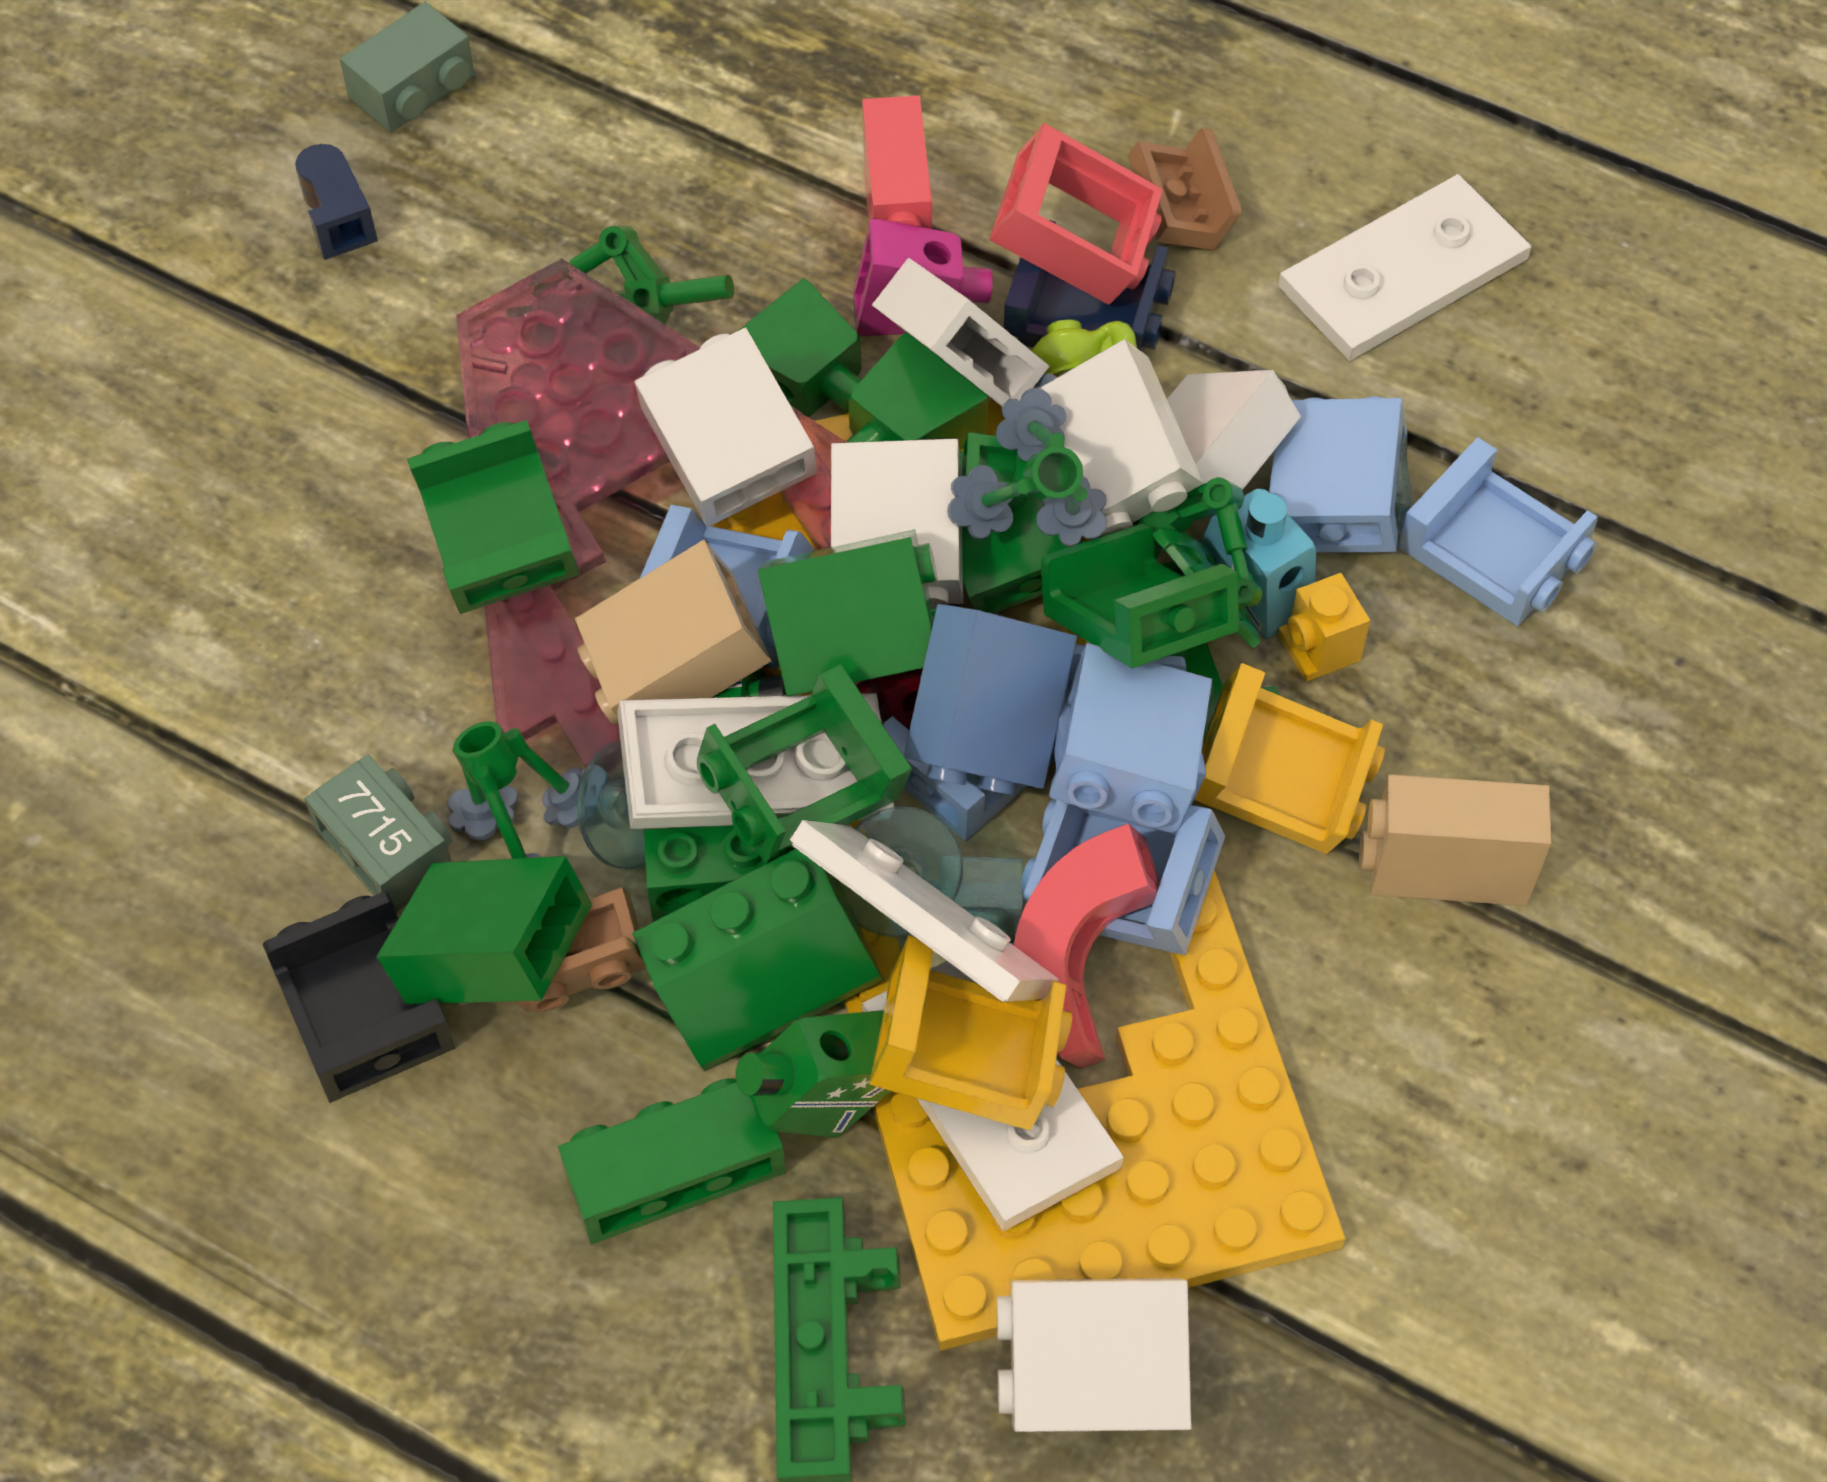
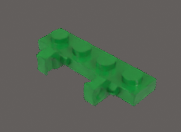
[773,1197,906,1482]

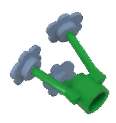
[947,387,1107,547]
[448,721,603,859]

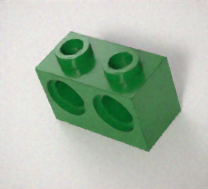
[644,825,765,922]

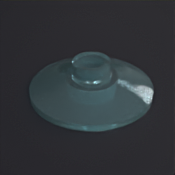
[577,740,658,869]
[839,806,963,937]

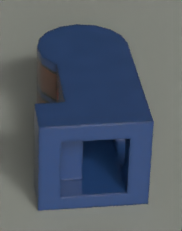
[295,144,378,260]

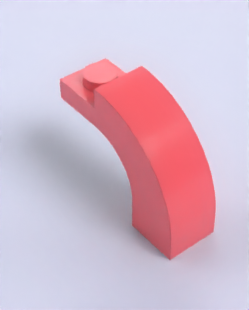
[1014,823,1160,1068]

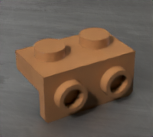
[1127,128,1242,250]
[514,887,646,1012]

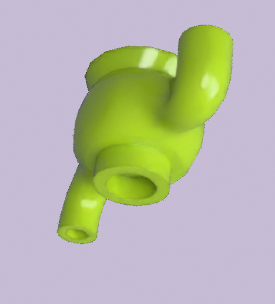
[1015,320,1137,378]

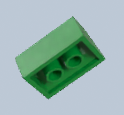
[632,849,884,1071]

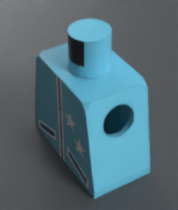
[1201,488,1316,640]

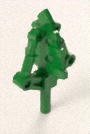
[506,225,734,375]
[1133,477,1262,649]

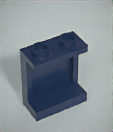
[1004,220,1176,353]

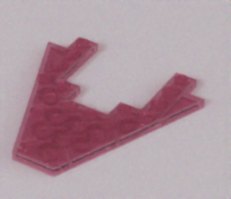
[456,258,847,768]

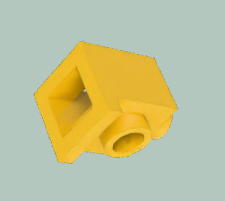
[1277,573,1371,682]

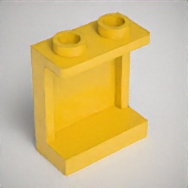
[1194,663,1385,854]
[869,935,1072,1131]

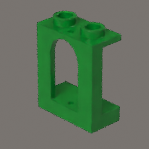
[697,664,912,864]

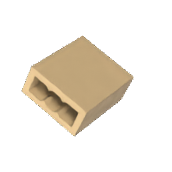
[575,539,772,725]
[1359,774,1551,906]

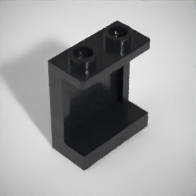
[263,892,455,1103]

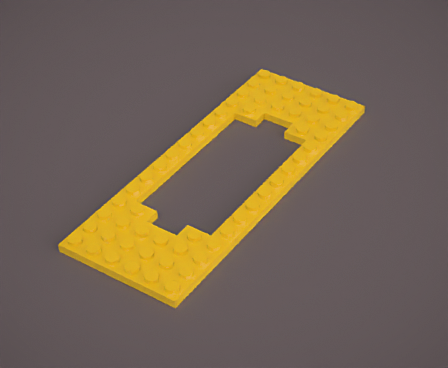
[712,397,1346,1351]

